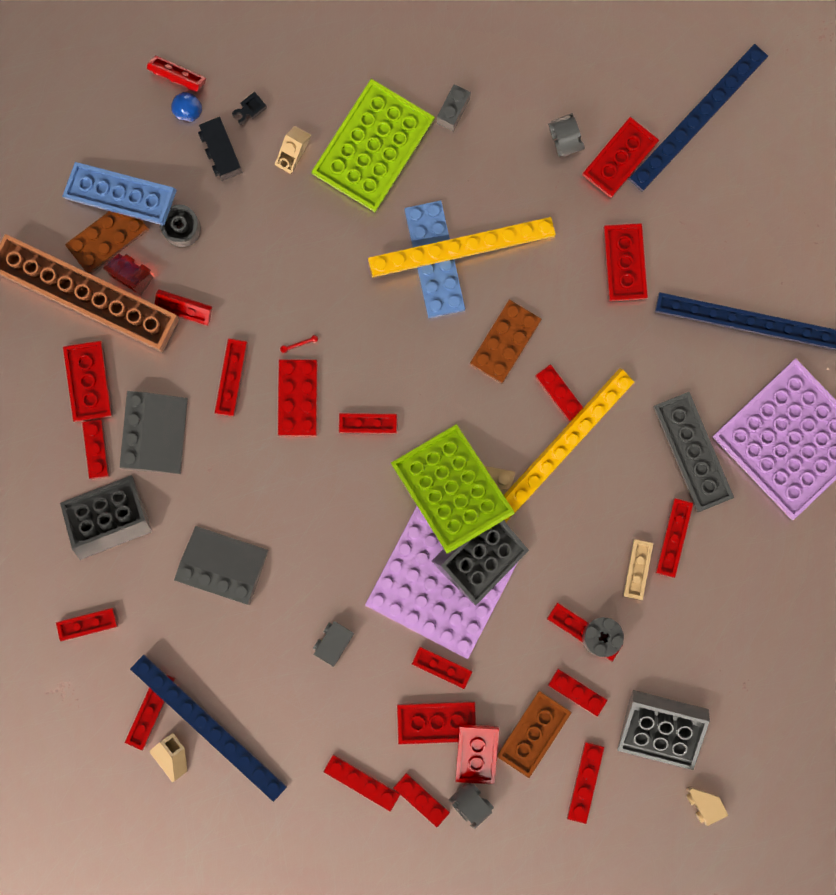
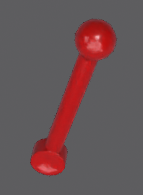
[280,335,318,353]

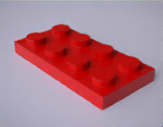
[582,117,659,198]
[603,223,648,302]
[63,341,113,422]
[278,360,317,436]
[397,702,476,744]

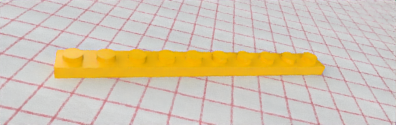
[368,217,556,278]
[504,368,634,522]

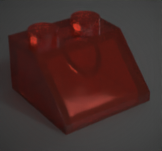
[103,253,153,296]

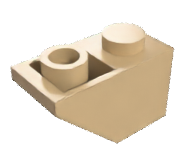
[275,126,311,174]
[149,733,187,782]
[686,787,729,826]

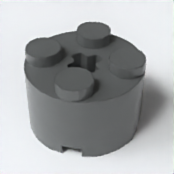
[548,113,585,157]
[160,205,201,247]
[582,617,624,657]
[448,783,494,829]

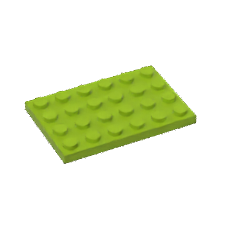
[311,79,435,213]
[391,424,515,554]

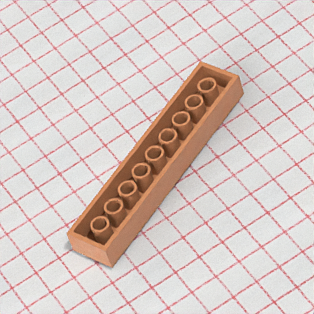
[0,234,180,353]

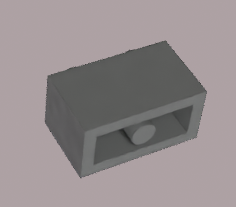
[437,84,471,132]
[313,621,355,667]

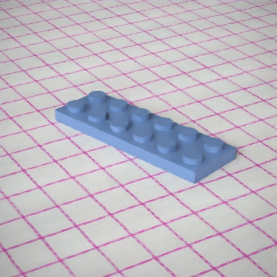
[62,162,177,226]
[404,200,465,319]

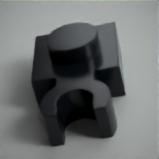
[232,92,267,125]

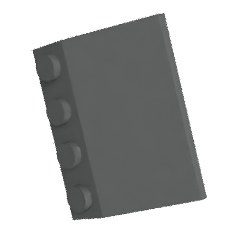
[120,391,188,474]
[60,475,152,560]
[432,520,529,605]
[174,526,268,605]
[618,690,710,770]

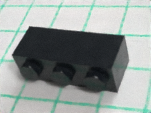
[198,117,243,181]

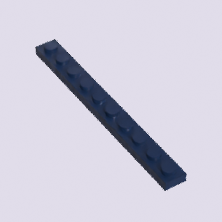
[629,44,768,192]
[655,292,836,350]
[130,655,287,802]

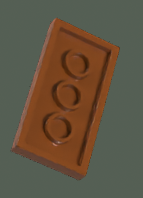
[65,211,149,274]
[470,299,542,384]
[497,691,572,778]

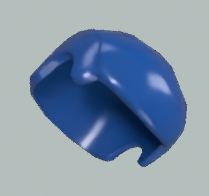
[171,92,202,122]

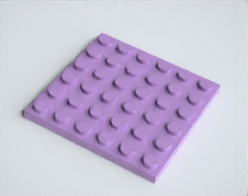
[712,358,836,520]
[365,506,518,659]

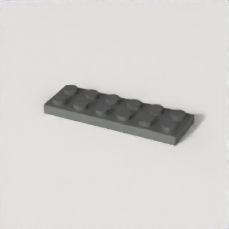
[653,392,734,512]

